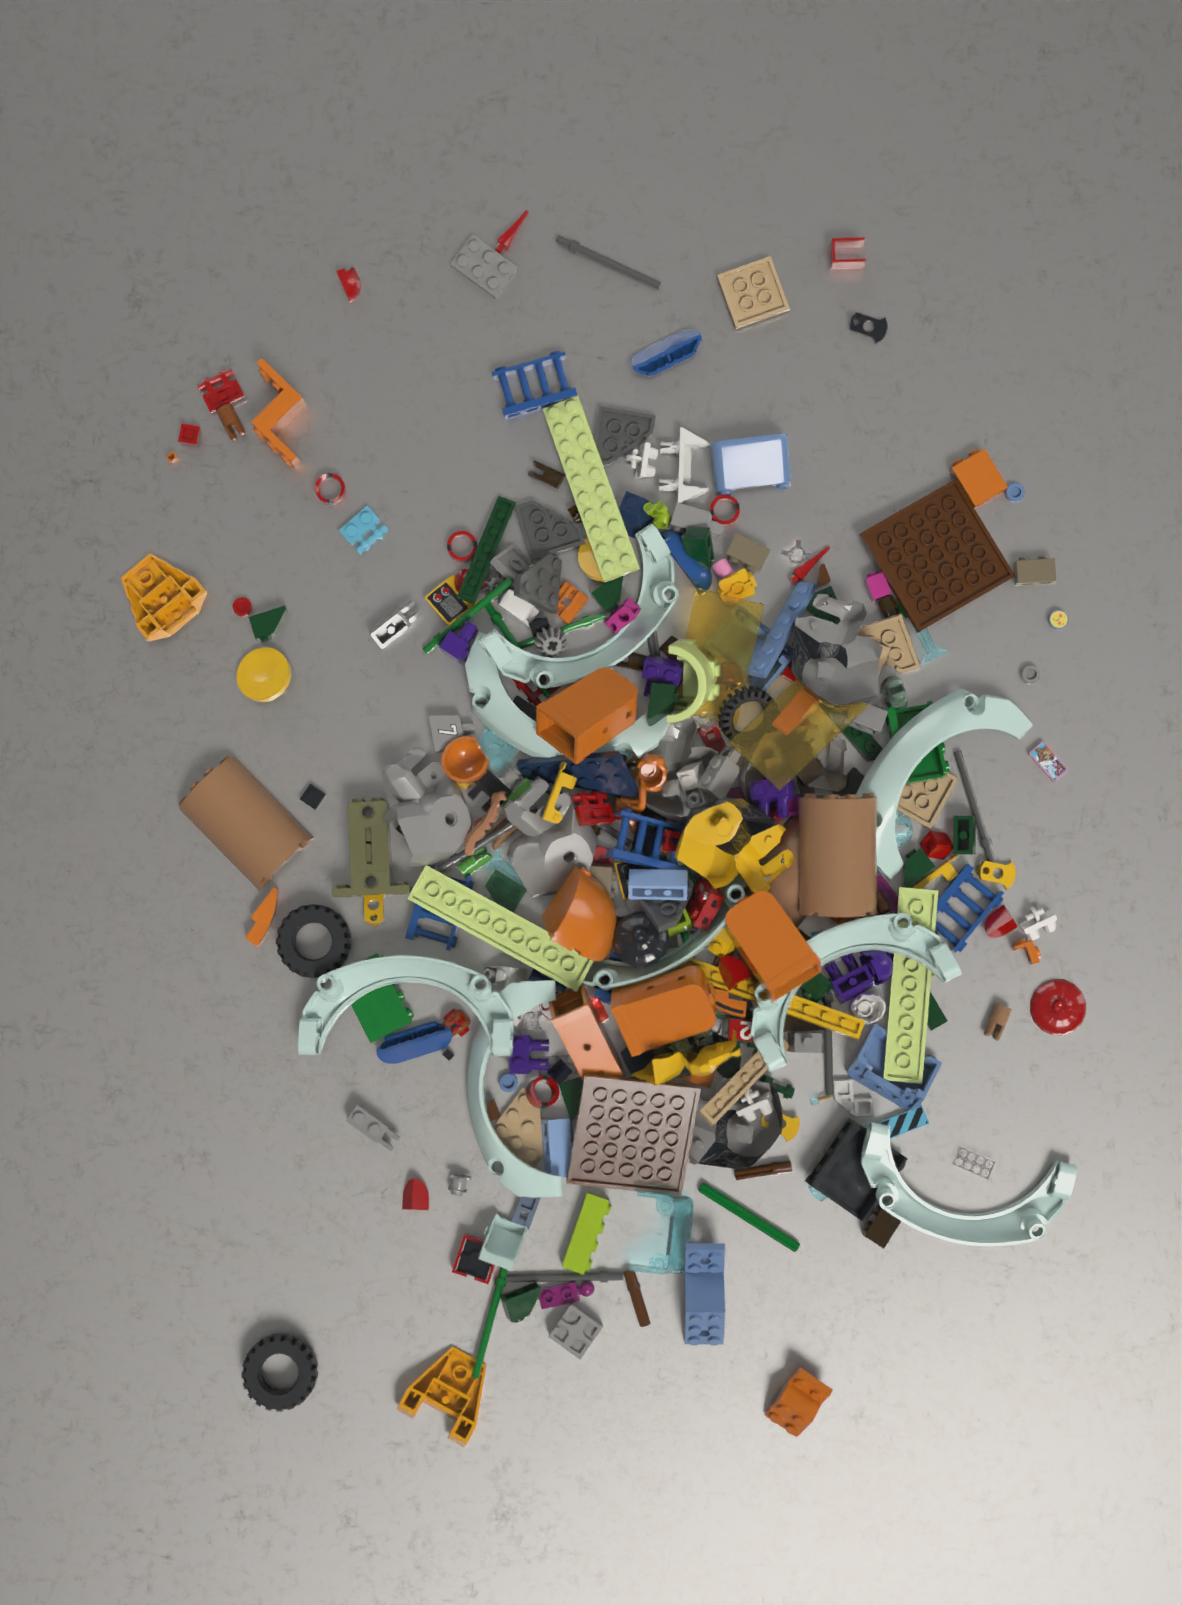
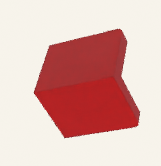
[919,830,953,860]

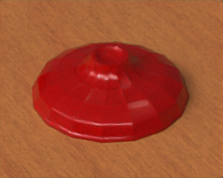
[1030,979,1086,1036]

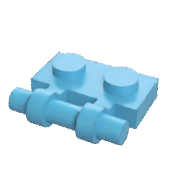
[339,506,388,554]

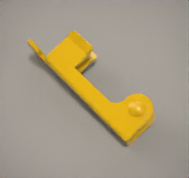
[541,761,577,824]
[910,854,958,889]

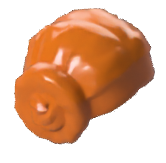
[636,753,668,792]

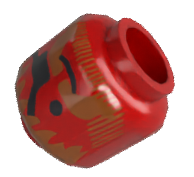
[442,1008,471,1037]

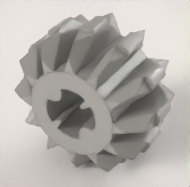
[482,572,514,605]
[534,625,567,658]

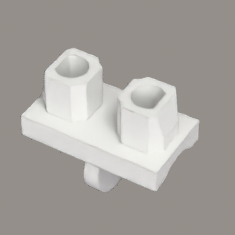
[626,442,658,479]
[1019,906,1057,941]
[736,1088,773,1123]

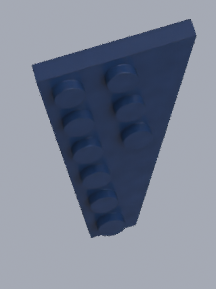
[516,751,639,799]

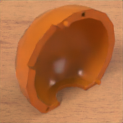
[441,736,490,783]

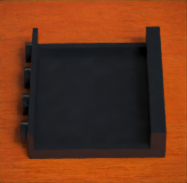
[805,1117,908,1223]

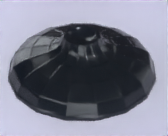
[612,911,669,967]

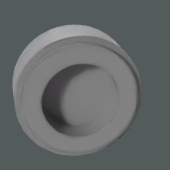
[1020,665,1040,684]

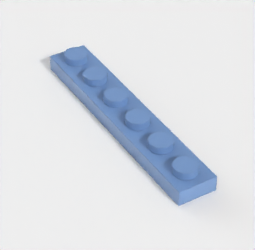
[747,581,817,679]

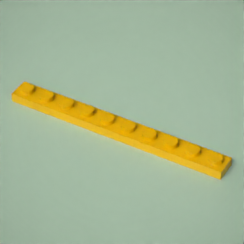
[677,958,865,1040]

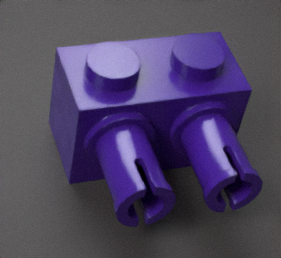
[439,620,478,664]
[642,654,684,698]
[750,776,795,818]
[825,953,875,1005]
[509,1035,549,1074]

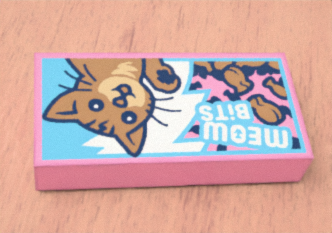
[1028,741,1069,782]

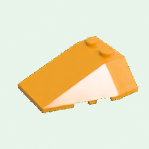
[121,553,207,642]

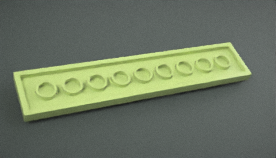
[543,395,640,583]
[407,865,594,992]
[883,887,939,1084]

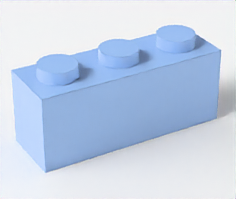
[629,869,688,900]
[541,1118,573,1178]

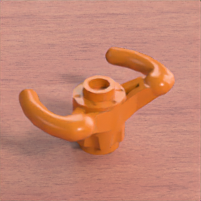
[614,781,646,834]

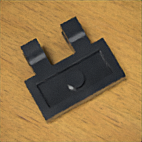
[467,769,513,813]

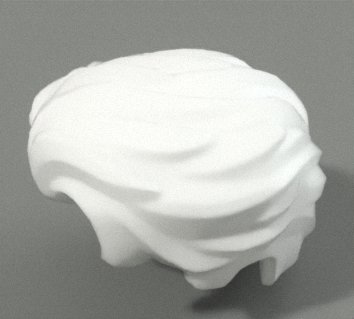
[849,991,886,1025]

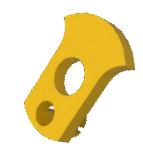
[975,861,1016,890]
[362,894,385,927]
[761,1114,800,1142]

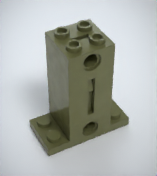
[332,797,412,898]

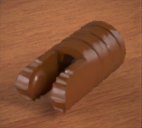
[216,403,246,442]

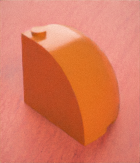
[541,866,617,962]

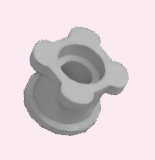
[497,767,522,791]
[448,1172,472,1196]

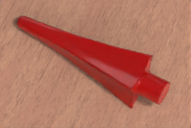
[495,210,529,253]
[789,546,830,584]

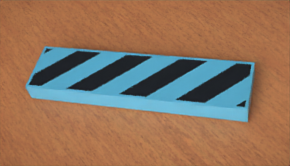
[865,1105,929,1139]

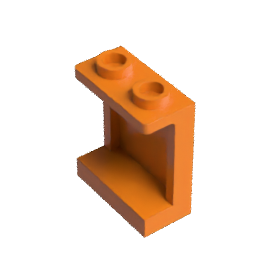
[950,448,1008,508]

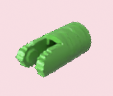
[457,846,492,878]

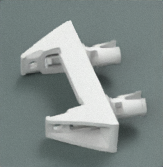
[659,427,710,504]

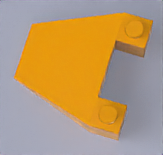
[396,1346,486,1447]

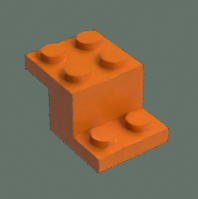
[765,1367,833,1437]

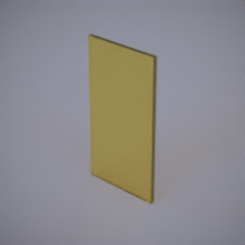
[674,588,765,727]
[729,679,868,790]

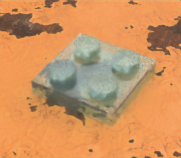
[478,727,519,776]

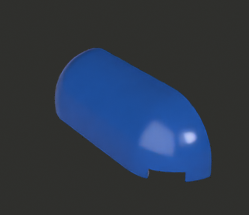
[631,329,702,376]
[660,529,712,596]
[376,1021,452,1064]

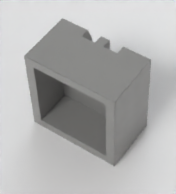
[548,1303,603,1360]

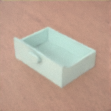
[479,1213,527,1271]

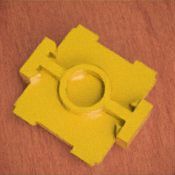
[716,567,757,608]

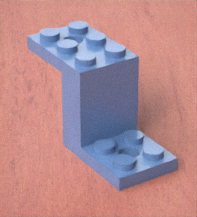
[684,1243,725,1346]

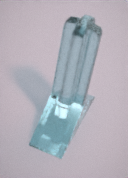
[913,626,950,665]
[483,848,524,887]

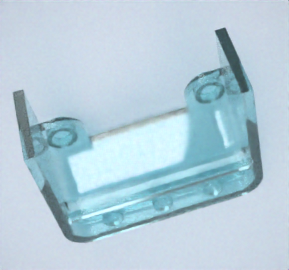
[629,1191,694,1274]

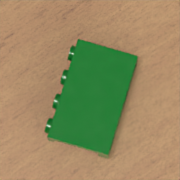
[886,701,949,785]
[351,953,414,1043]

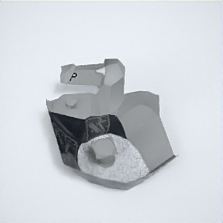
[792,594,883,708]
[689,1078,783,1170]

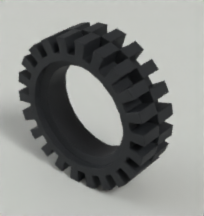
[718,686,780,748]

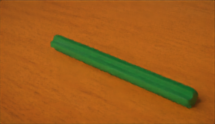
[698,1183,800,1252]

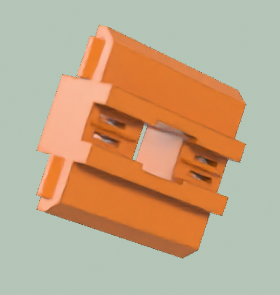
[555,581,589,624]

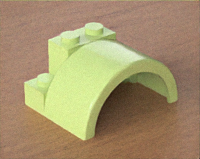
[667,639,720,723]

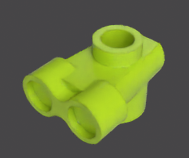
[643,501,672,529]

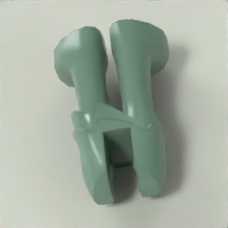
[880,676,908,709]

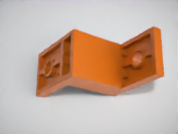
[251,358,307,469]

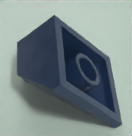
[619,491,653,539]

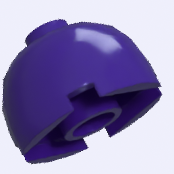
[859,950,894,986]

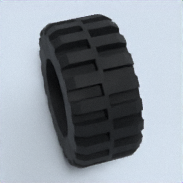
[276,904,351,978]
[241,1333,318,1412]

